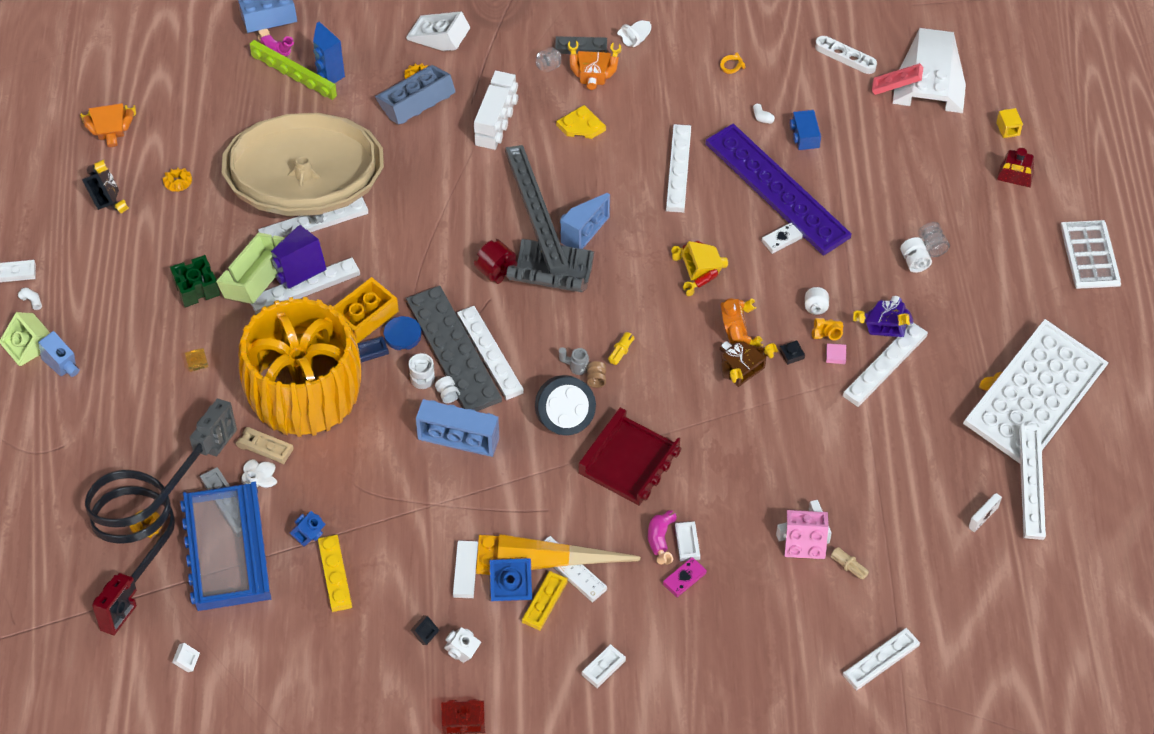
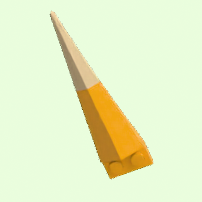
[476,534,641,575]

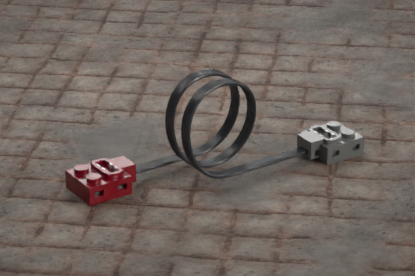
[85,398,237,636]

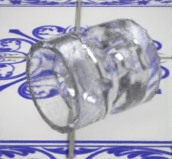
[918,222,950,257]

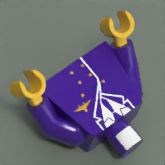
[853,296,914,337]

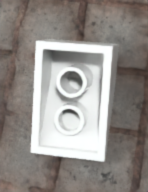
[406,11,470,51]

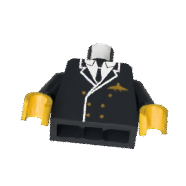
[82,160,129,214]

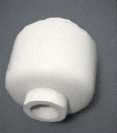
[805,287,829,315]

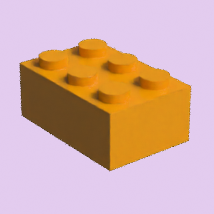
[333,277,399,343]

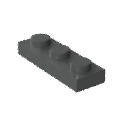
[555,36,607,54]

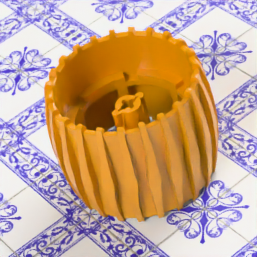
[238,297,361,437]

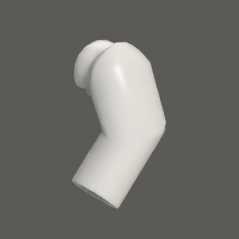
[753,104,775,124]
[18,288,42,310]

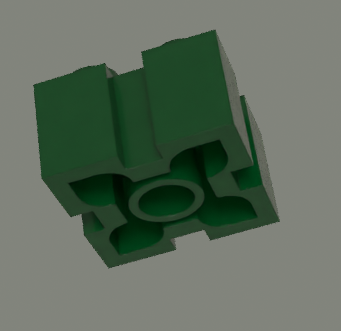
[170,255,220,308]

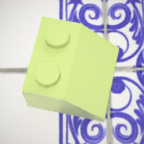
[0,312,50,366]

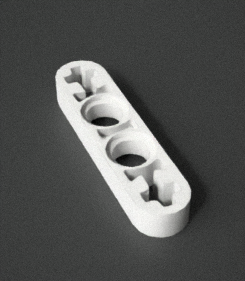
[815,36,877,74]

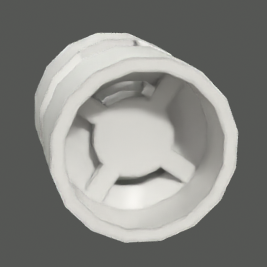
[900,237,932,273]
[409,353,435,389]

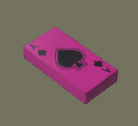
[663,557,707,597]

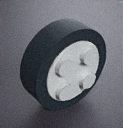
[535,375,596,436]

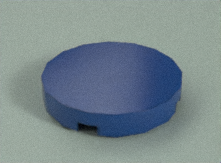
[384,316,421,350]

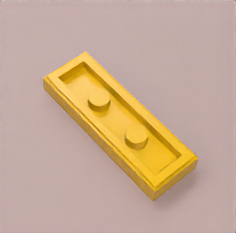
[522,571,568,631]

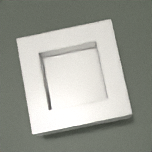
[172,643,200,672]

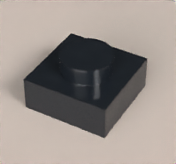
[779,340,805,365]
[411,615,440,645]

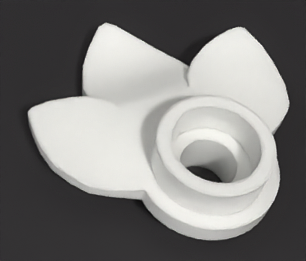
[242,459,277,488]

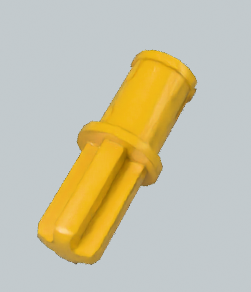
[608,332,635,365]

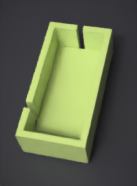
[216,232,285,304]

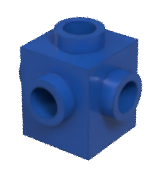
[290,511,326,547]

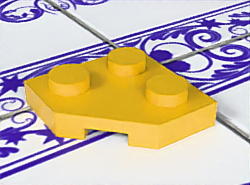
[556,105,606,139]

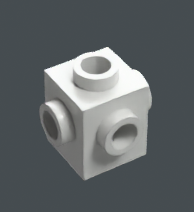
[444,627,481,663]

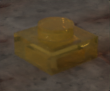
[185,348,208,372]

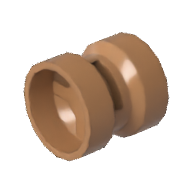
[587,361,606,388]

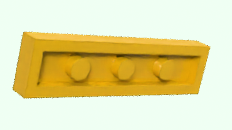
[318,535,352,612]

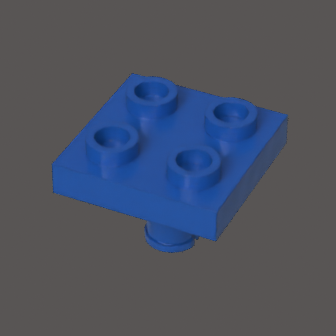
[490,558,532,601]

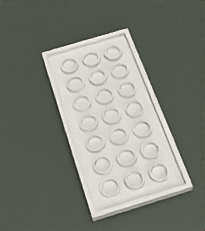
[963,319,1108,464]

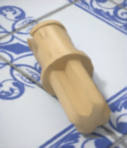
[831,547,869,579]

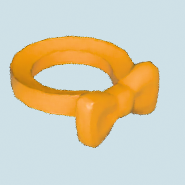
[720,52,746,74]

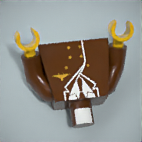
[720,341,778,387]

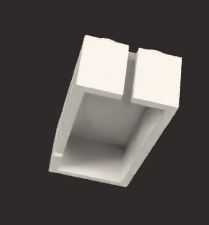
[474,70,518,150]

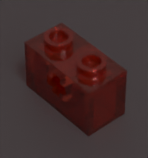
[441,699,485,734]

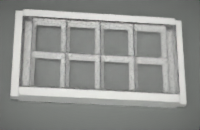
[1061,220,1121,289]

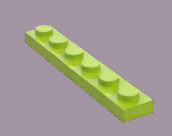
[250,40,337,100]

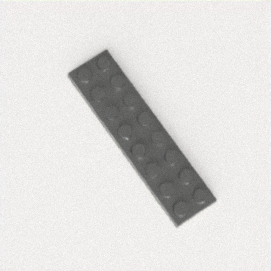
[406,286,502,412]

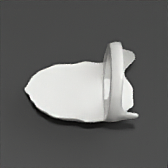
[617,20,651,47]

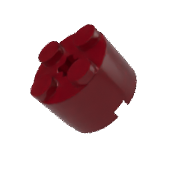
[474,239,518,284]

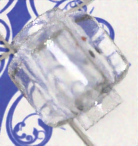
[535,47,561,72]

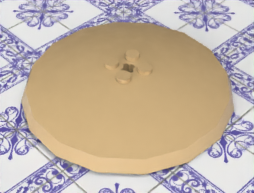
[222,113,384,216]

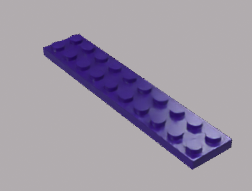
[706,123,852,256]

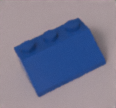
[313,22,345,83]

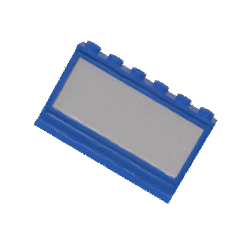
[180,481,272,611]

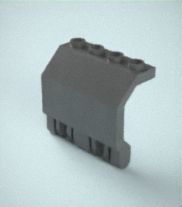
[507,239,595,292]

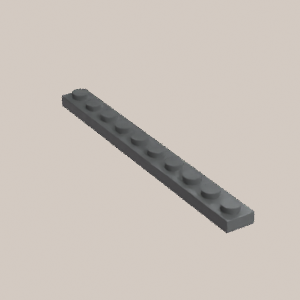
[505,145,569,274]

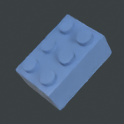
[238,0,298,33]

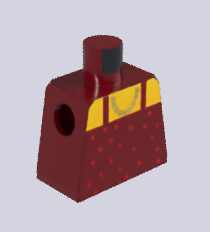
[997,148,1034,188]

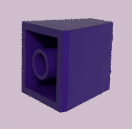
[271,225,327,289]

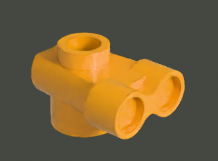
[812,318,843,340]

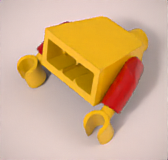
[671,241,728,296]

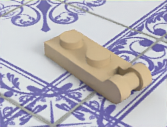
[236,427,293,464]

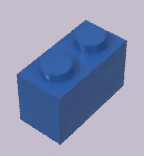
[790,110,821,150]

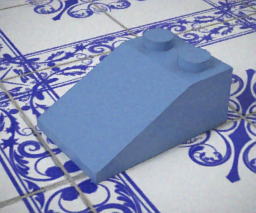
[560,193,610,249]

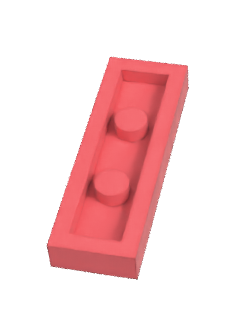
[872,63,923,95]

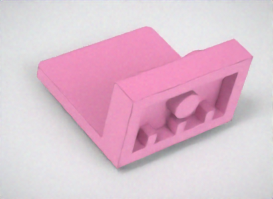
[785,510,829,559]

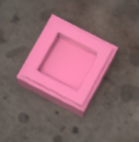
[826,344,846,364]

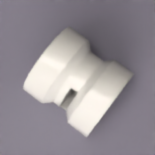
[435,376,460,403]

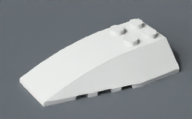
[893,28,966,113]

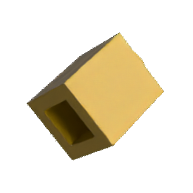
[996,108,1023,138]

